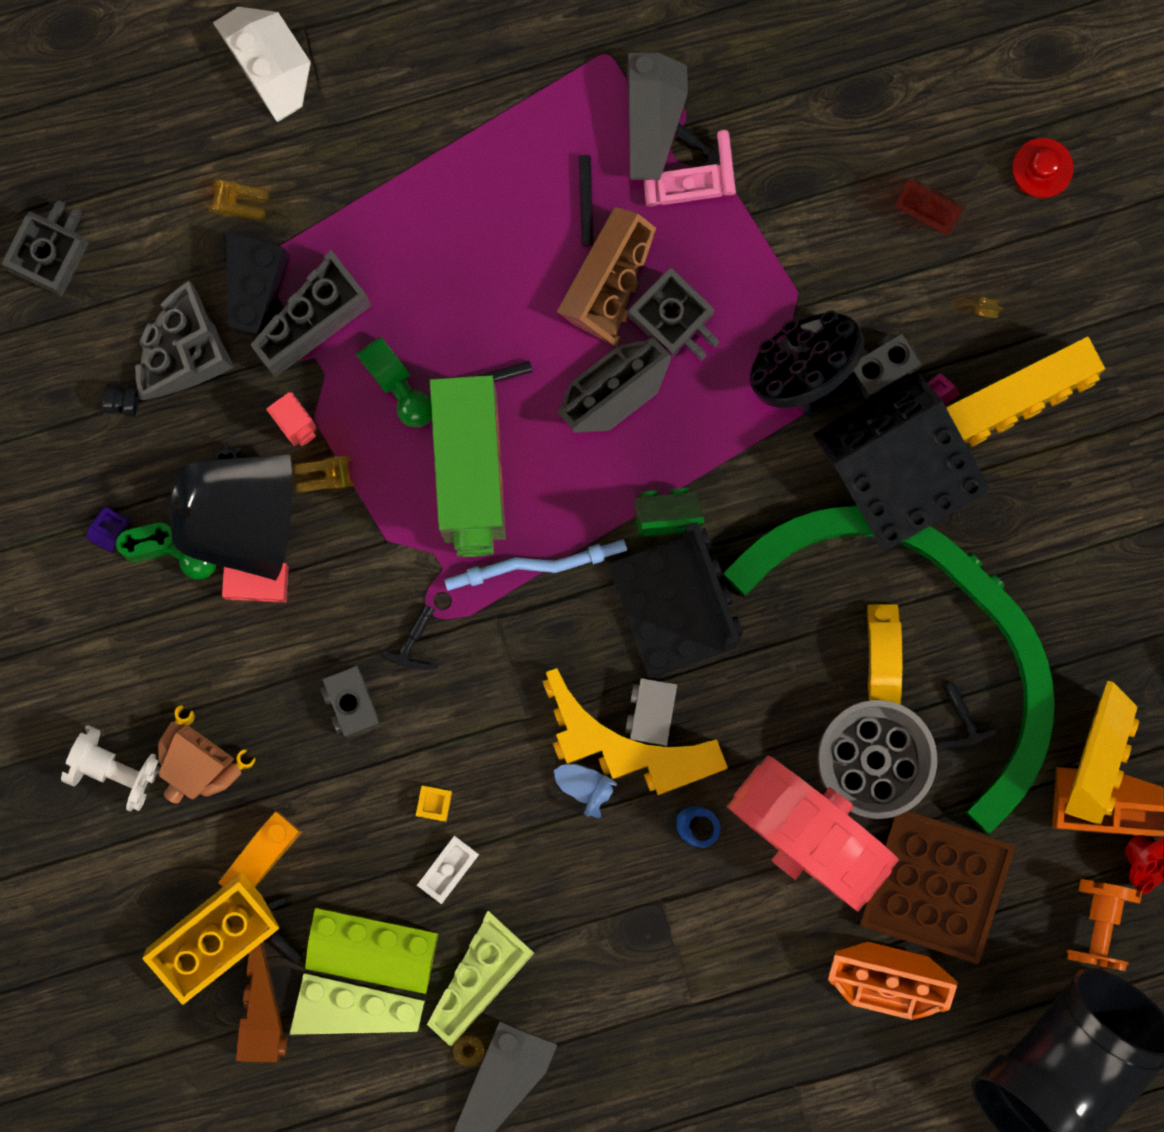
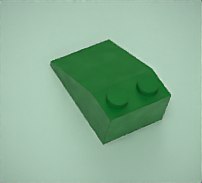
[634,488,704,537]

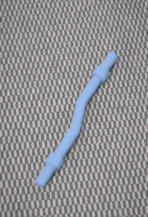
[444,539,627,591]

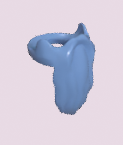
[554,764,617,818]

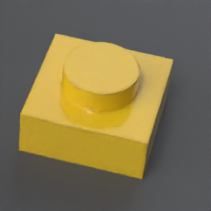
[416,786,452,822]

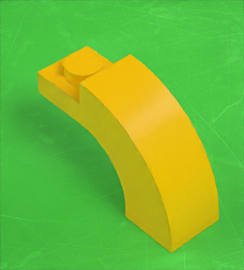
[867,604,902,705]

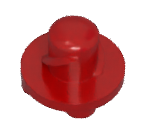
[1012,138,1074,199]
[1125,835,1164,894]

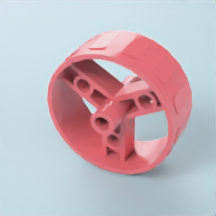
[727,755,899,912]

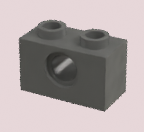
[320,666,381,738]

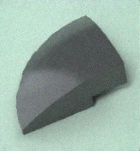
[135,281,234,400]

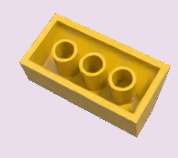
[1064,681,1140,825]
[142,872,279,1005]

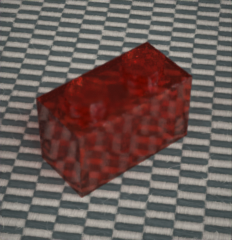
[894,178,967,235]

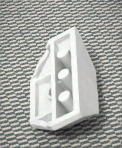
[213,7,311,122]

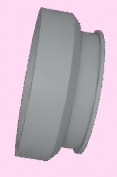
[817,700,937,819]

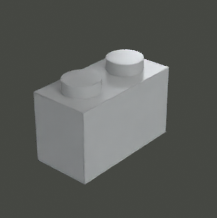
[625,678,677,747]

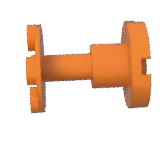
[1066,879,1142,971]

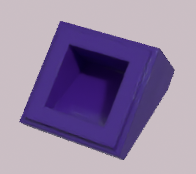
[87,506,131,553]

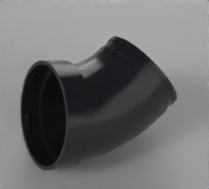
[971,968,1164,1132]

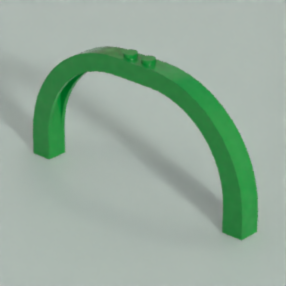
[722,506,1054,835]

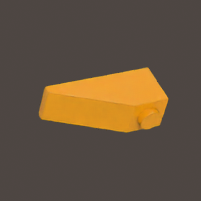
[218,811,302,887]

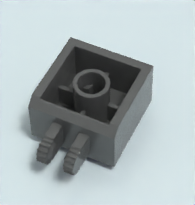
[1,200,89,297]
[628,267,719,361]

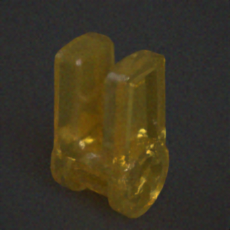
[208,180,270,221]
[293,456,355,493]

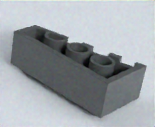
[251,250,372,378]

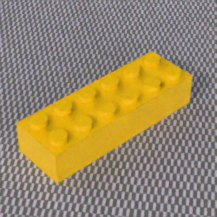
[946,337,1105,447]

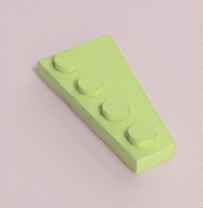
[427,911,534,1046]

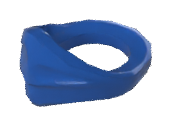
[677,806,721,848]

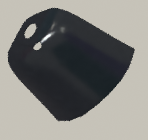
[170,454,293,581]

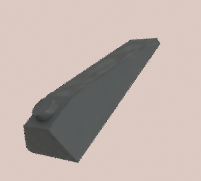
[627,53,688,180]
[454,1020,558,1132]

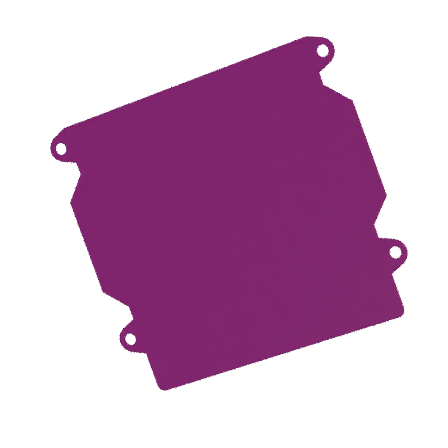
[278,54,804,620]

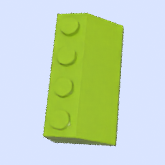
[305,908,439,994]

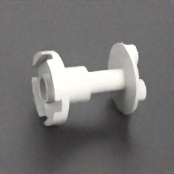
[61,725,160,811]

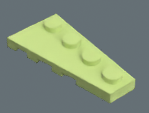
[289,973,425,1035]

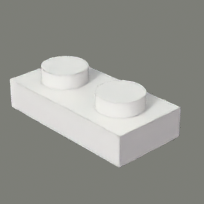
[417,836,479,904]

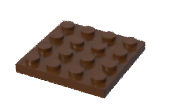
[859,811,1016,965]

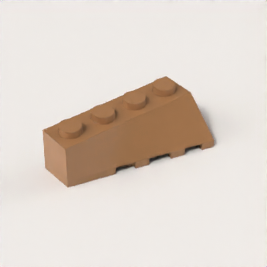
[557,207,656,347]

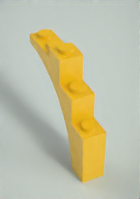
[542,668,728,796]

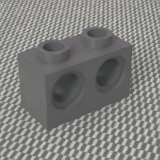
[852,334,921,400]

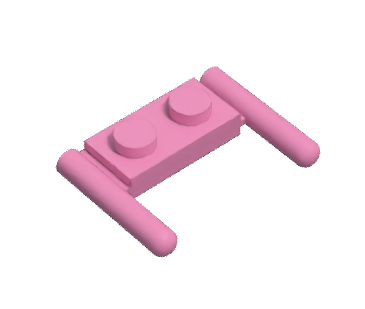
[643,129,736,207]

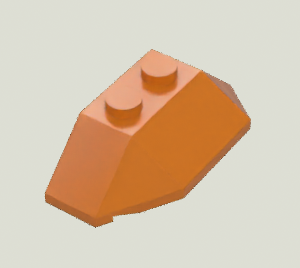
[828,942,958,1020]

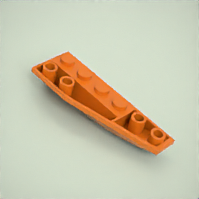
[1052,767,1164,838]

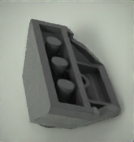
[557,337,672,432]

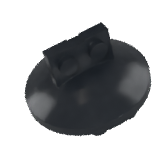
[750,310,865,419]

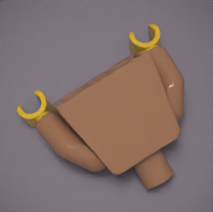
[158,705,255,804]

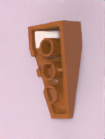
[236,942,288,1062]

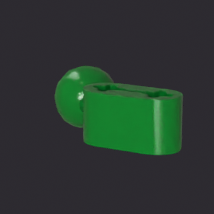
[356,336,432,428]
[116,523,217,580]

